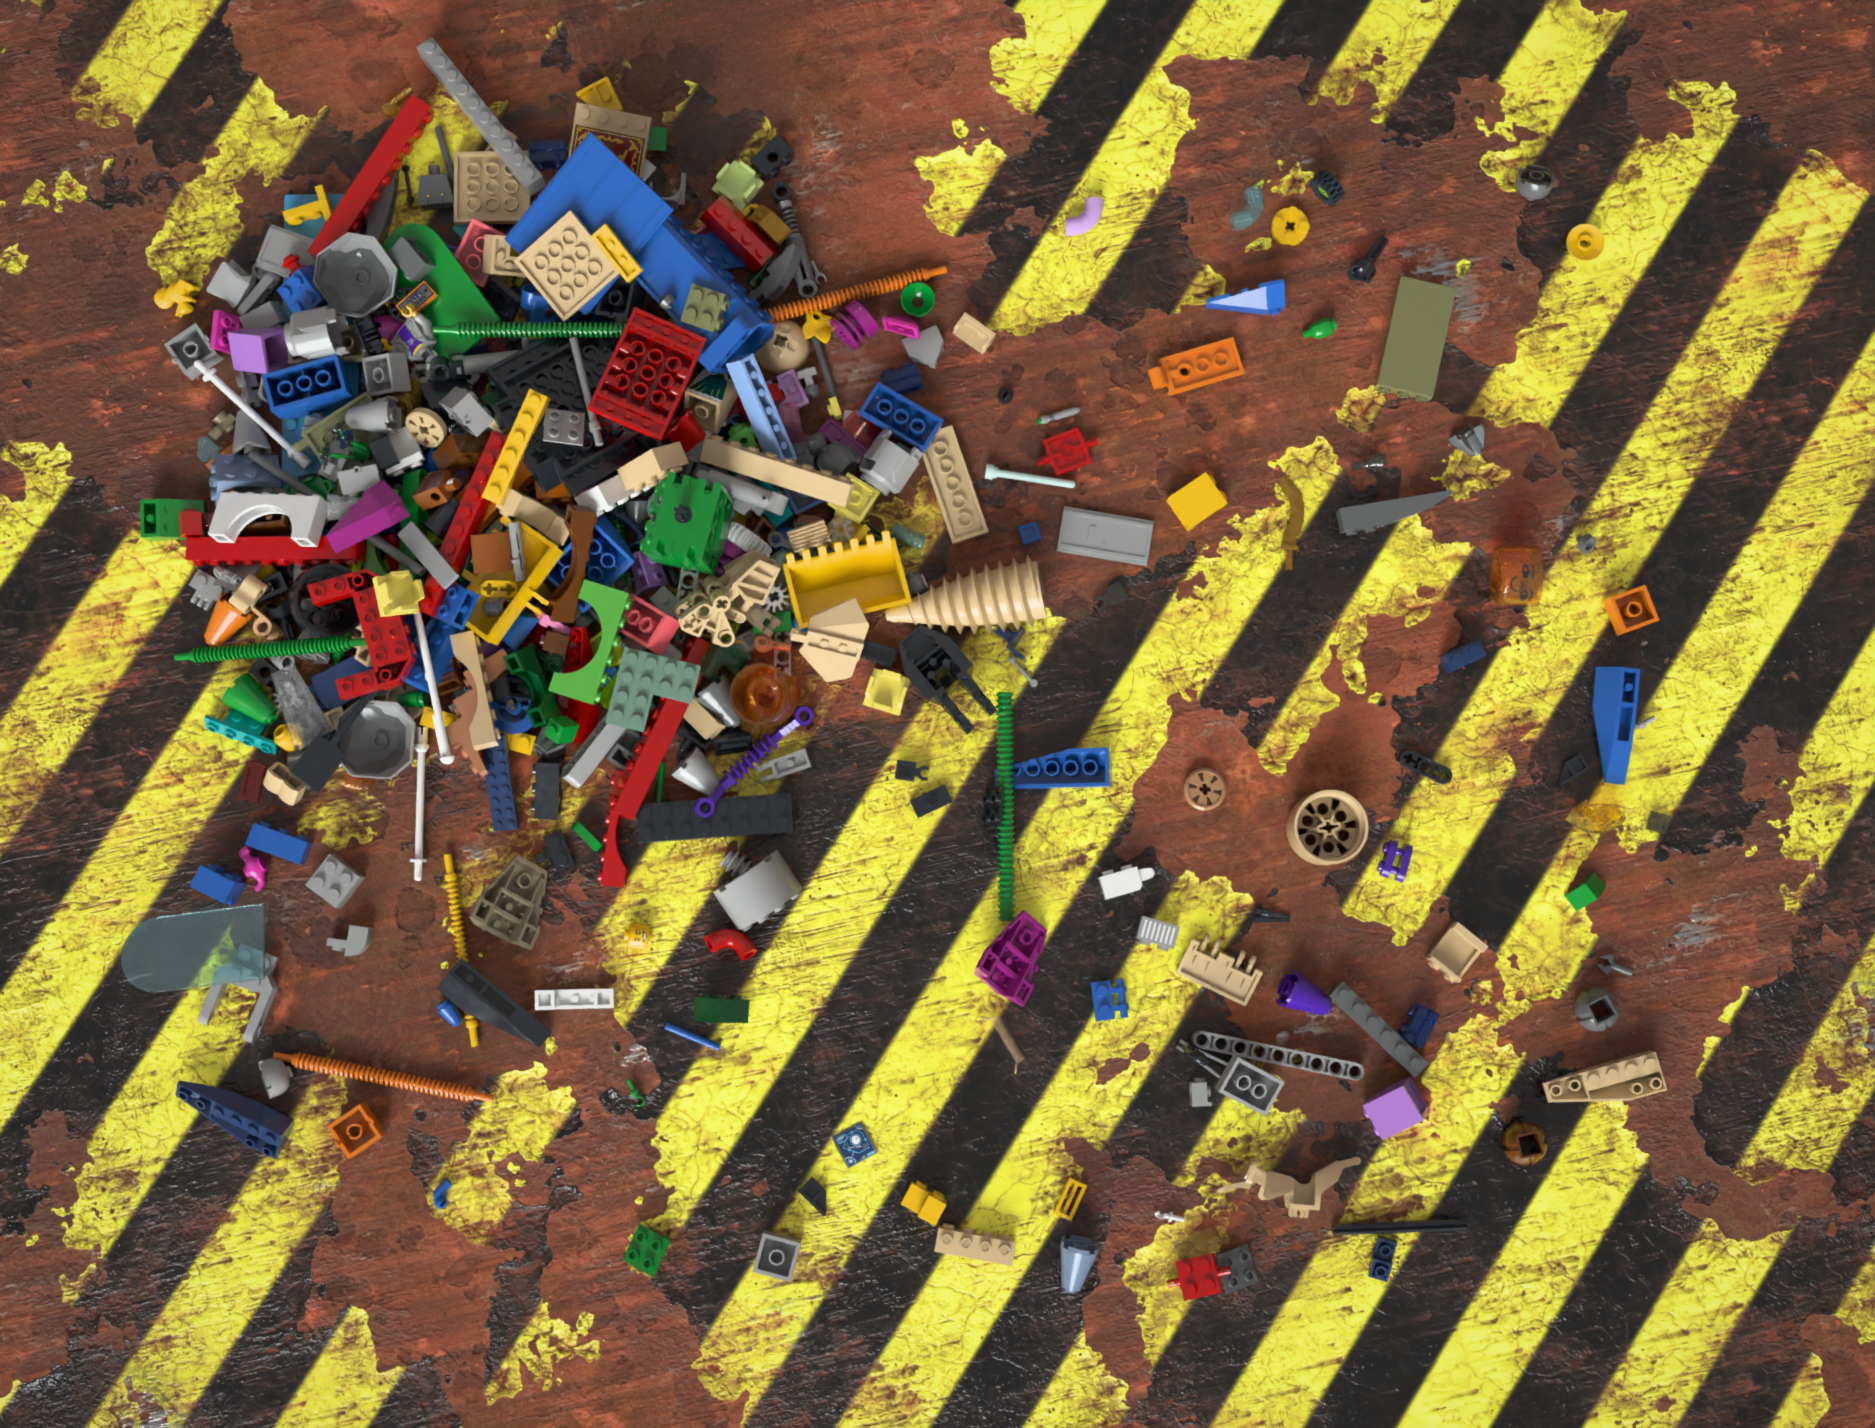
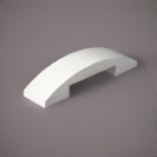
[535,988,614,1010]

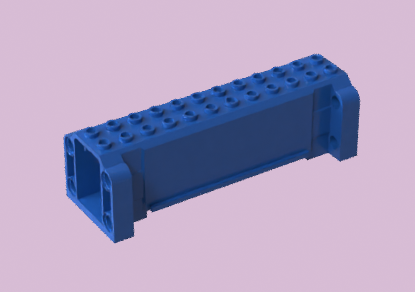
[625,163,775,375]

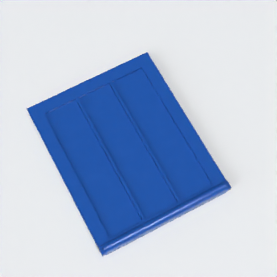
[504,132,674,316]

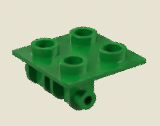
[623,1224,670,1277]

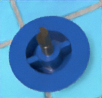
[490,699,533,734]

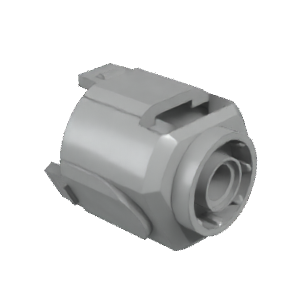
[284,306,350,361]
[859,429,923,496]

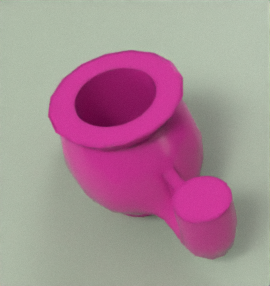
[239,846,268,892]

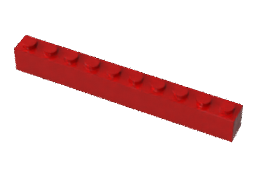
[307,94,434,259]
[418,430,508,619]
[185,536,367,566]
[607,636,716,820]

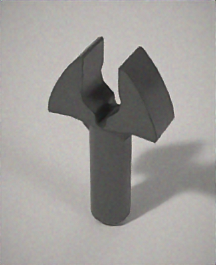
[1596,954,1633,976]

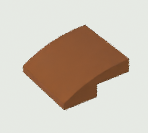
[470,531,512,574]

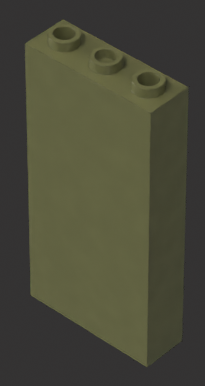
[1374,276,1456,402]

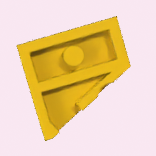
[576,76,624,112]

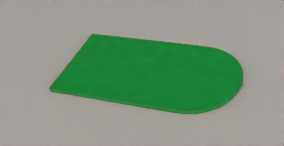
[383,223,501,359]

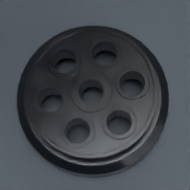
[289,563,360,637]

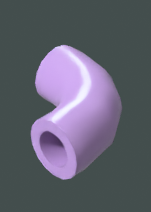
[1065,197,1104,236]

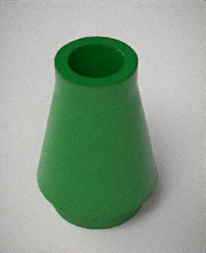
[397,689,428,708]

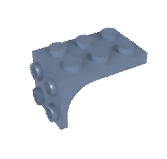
[209,454,282,507]

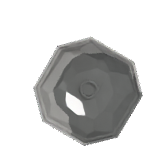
[313,232,398,318]
[336,699,416,780]

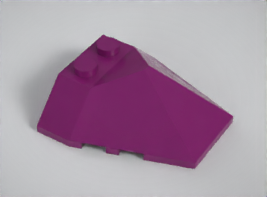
[974,910,1047,1007]

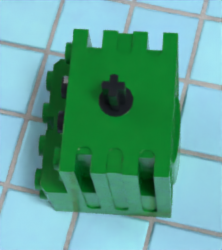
[640,471,734,576]

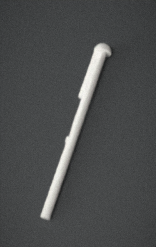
[413,612,455,764]

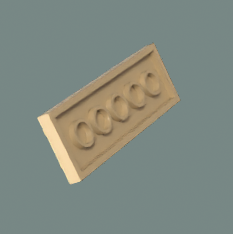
[921,425,989,545]

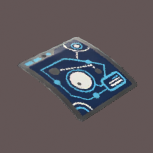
[832,1121,877,1168]

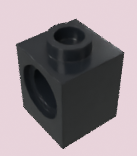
[248,658,283,687]

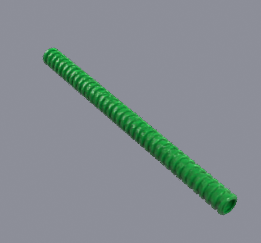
[996,692,1015,921]

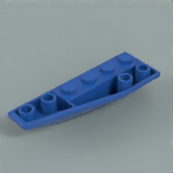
[404,581,470,693]
[1592,667,1640,785]

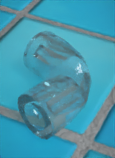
[1230,186,1265,232]

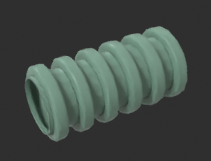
[890,523,926,551]

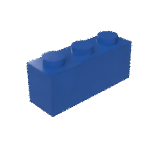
[245,821,313,865]

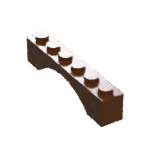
[545,504,597,623]

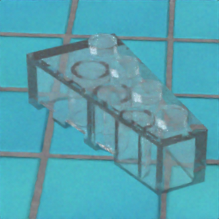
[271,663,333,751]

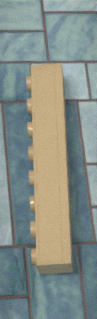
[699,435,855,507]

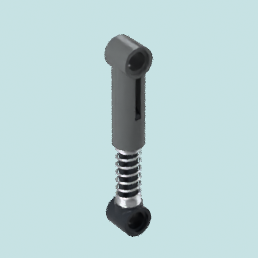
[772,182,818,302]

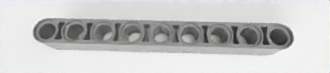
[561,643,682,788]
[1191,1030,1364,1080]

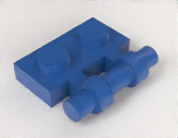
[1090,979,1129,1021]

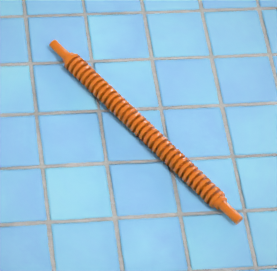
[763,266,947,323]
[273,1052,495,1103]

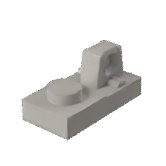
[318,439,352,482]

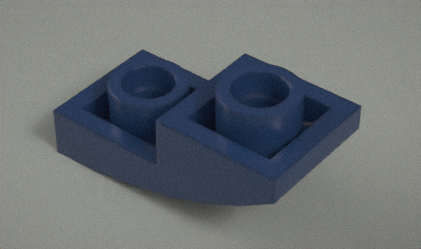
[1368,1235,1397,1282]

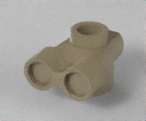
[208,410,236,440]

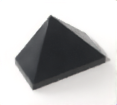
[713,726,753,756]

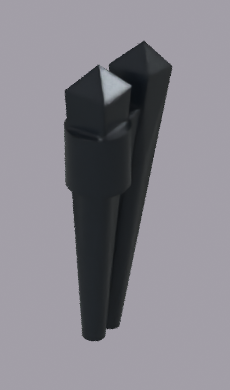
[1252,908,1290,923]

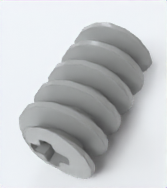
[720,849,752,877]

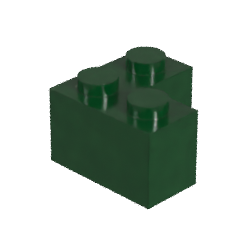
[693,993,749,1023]

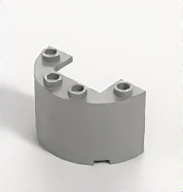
[712,849,802,932]

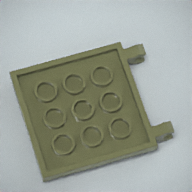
[293,391,386,501]

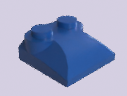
[502,609,539,651]

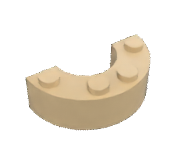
[495,488,569,547]

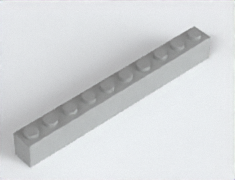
[417,37,545,196]

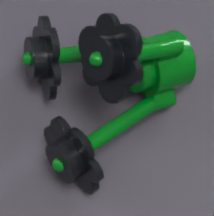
[319,421,371,465]

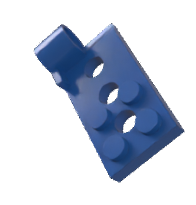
[520,285,607,326]

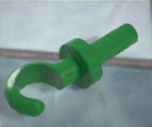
[626,1078,645,1107]

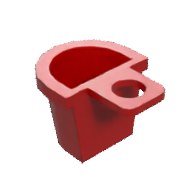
[663,407,707,454]

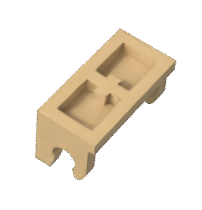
[953,312,996,355]
[683,698,726,739]

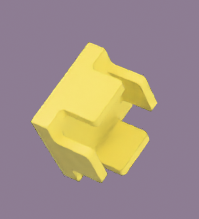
[827,472,880,524]
[372,570,425,617]
[863,668,910,716]

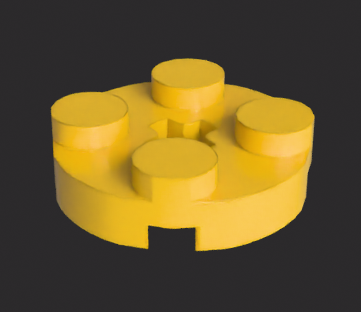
[1271,206,1310,246]

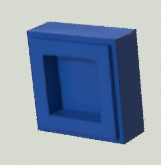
[1018,521,1042,546]

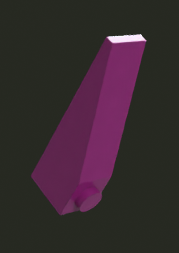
[326,480,410,553]

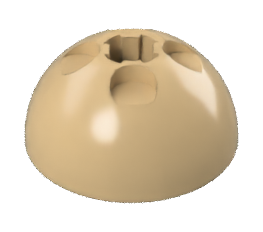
[755,319,810,374]

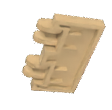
[1175,933,1263,1007]

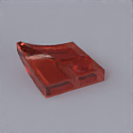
[840,397,883,449]

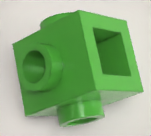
[727,422,758,448]

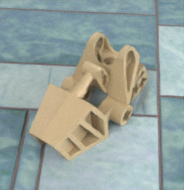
[674,549,781,647]

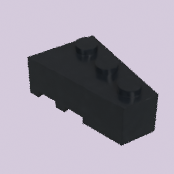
[531,754,566,820]

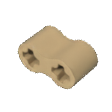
[229,574,267,614]

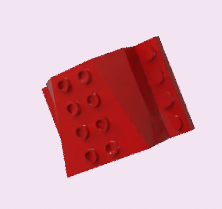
[588,307,707,442]

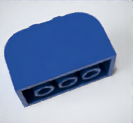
[262,354,354,419]

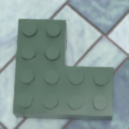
[605,647,701,732]

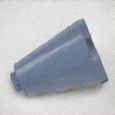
[1060,1235,1100,1294]

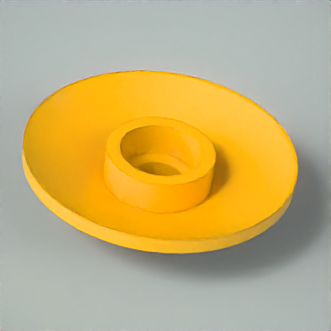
[1566,224,1604,261]

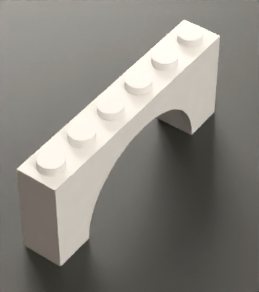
[208,491,330,547]

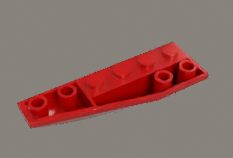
[556,627,598,743]

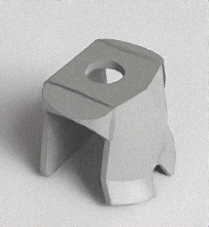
[207,259,257,309]

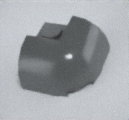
[605,728,642,771]

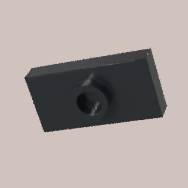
[860,639,898,669]
[910,784,953,818]

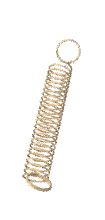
[980,1015,1025,1074]

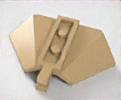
[790,597,869,682]

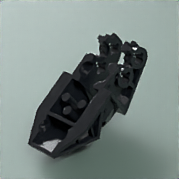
[898,625,997,735]

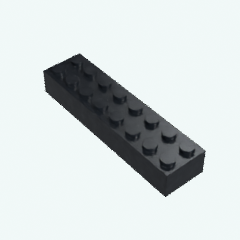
[637,793,795,844]

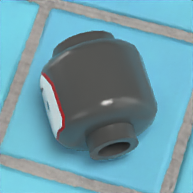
[905,571,929,599]

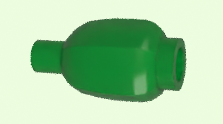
[1302,317,1337,339]

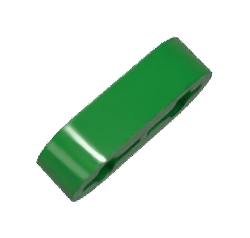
[571,820,603,852]

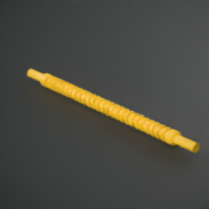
[444,854,479,1047]

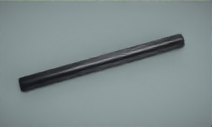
[1331,1219,1468,1235]

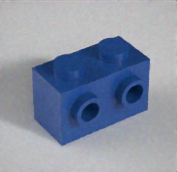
[435,583,480,630]

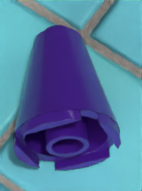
[1276,969,1332,1015]

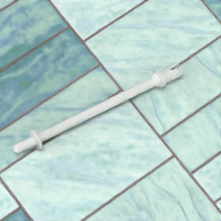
[194,360,313,470]
[410,727,430,881]

